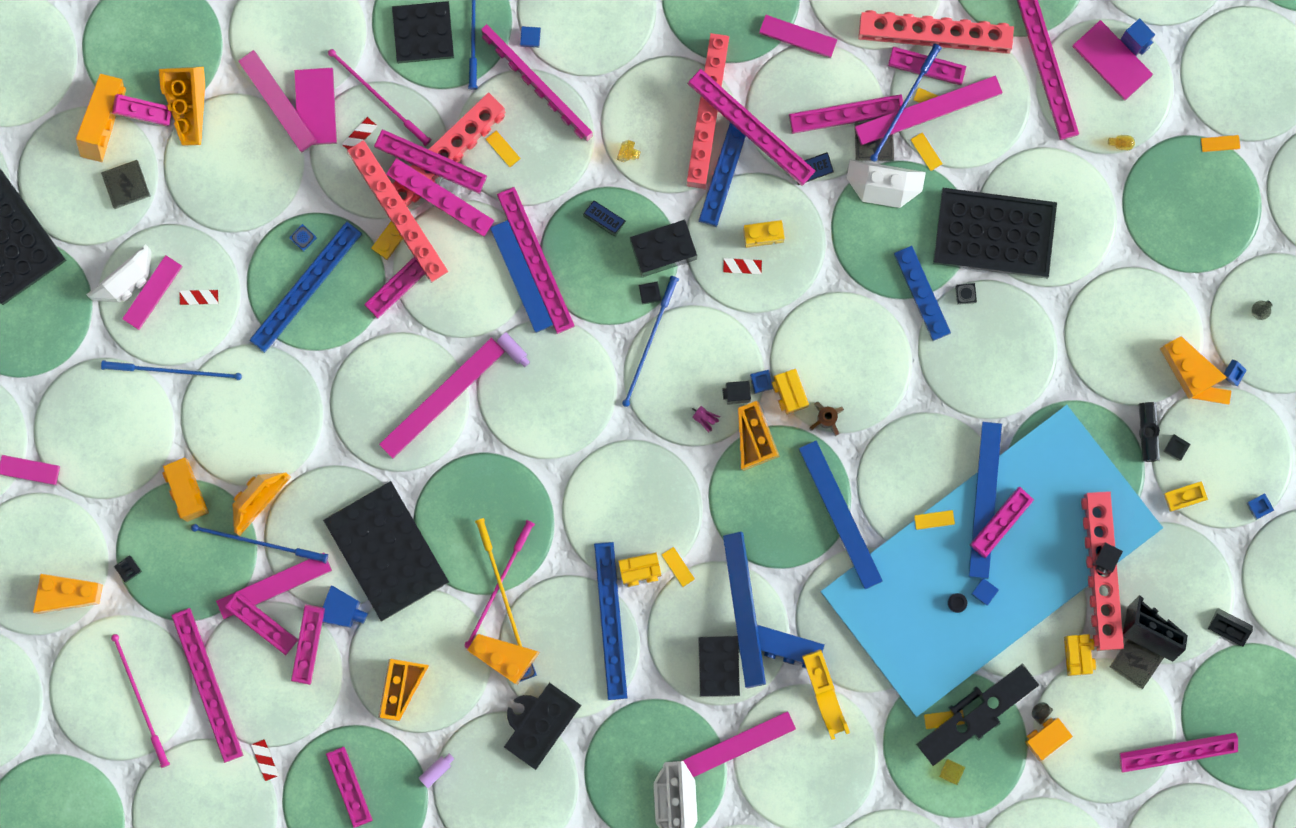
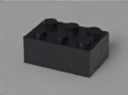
[630,219,697,277]
[698,636,740,697]

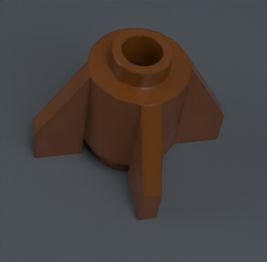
[809,401,844,437]

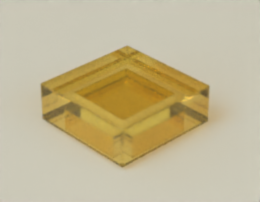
[939,759,965,785]

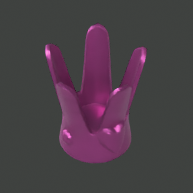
[692,406,721,433]

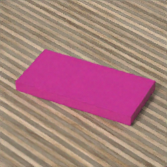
[1072,20,1153,101]
[294,68,337,145]

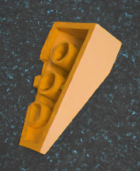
[159,67,205,145]

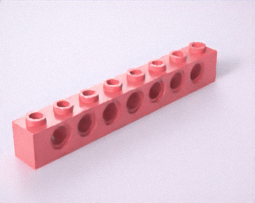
[858,10,1014,54]
[687,33,729,189]
[393,92,506,208]
[347,140,448,283]
[1081,491,1124,651]

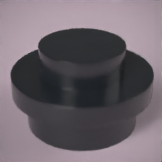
[948,593,968,613]

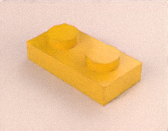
[371,221,403,260]
[1164,481,1208,512]

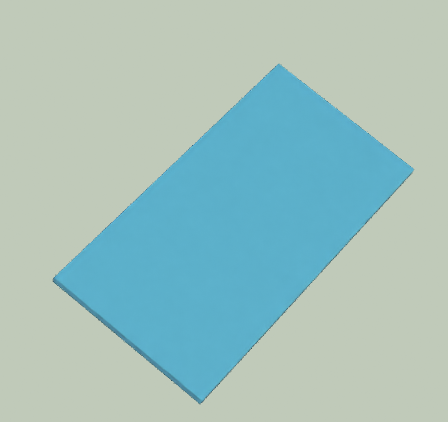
[820,405,1163,717]

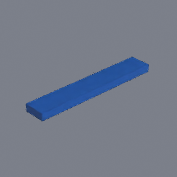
[699,122,746,227]
[490,220,553,333]

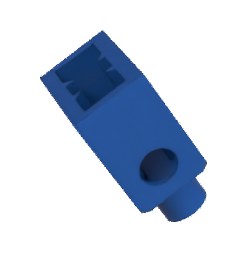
[322,585,368,628]

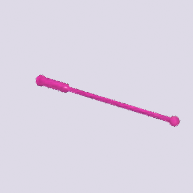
[328,49,432,146]
[464,520,535,649]
[111,634,170,768]

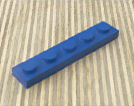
[894,246,951,341]

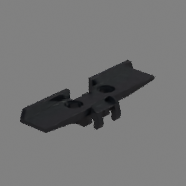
[916,663,1039,766]

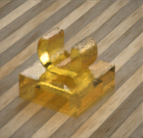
[616,140,641,162]

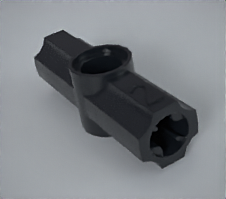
[1139,402,1160,462]

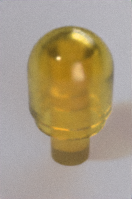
[1108,135,1135,151]

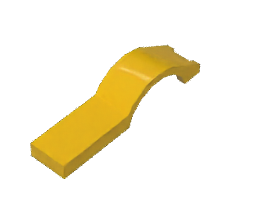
[802,649,850,740]

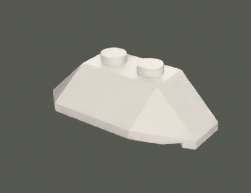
[847,159,926,208]
[86,244,152,303]
[654,761,697,828]

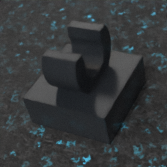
[114,555,142,583]

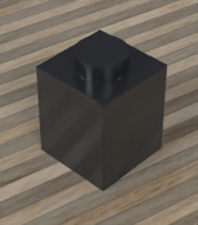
[722,381,751,405]
[1092,542,1123,575]

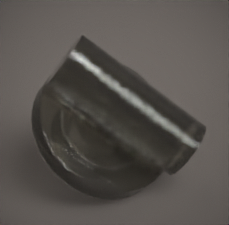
[1252,300,1273,320]
[1032,702,1053,725]

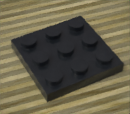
[392,1,454,64]

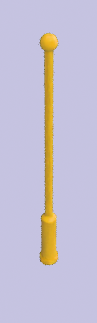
[475,518,522,646]

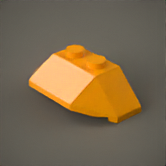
[232,472,291,536]

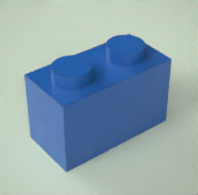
[1120,18,1155,56]

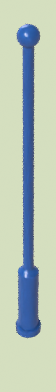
[468,0,478,90]
[870,44,942,162]
[622,276,679,407]
[101,360,242,380]
[191,524,328,564]

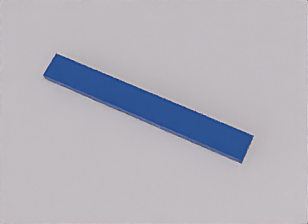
[249,221,362,353]
[969,422,1002,579]
[799,440,883,590]
[723,532,766,689]
[594,542,628,700]

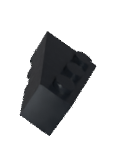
[1123,595,1188,662]

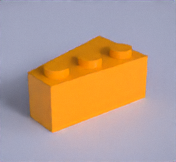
[1160,336,1227,399]
[738,401,780,471]
[162,457,209,522]
[33,574,103,614]
[467,634,540,685]
[378,659,429,721]

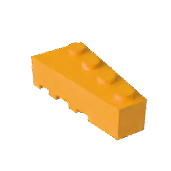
[76,73,126,162]

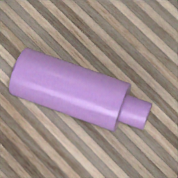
[496,332,530,367]
[418,753,454,788]

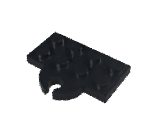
[504,682,582,770]

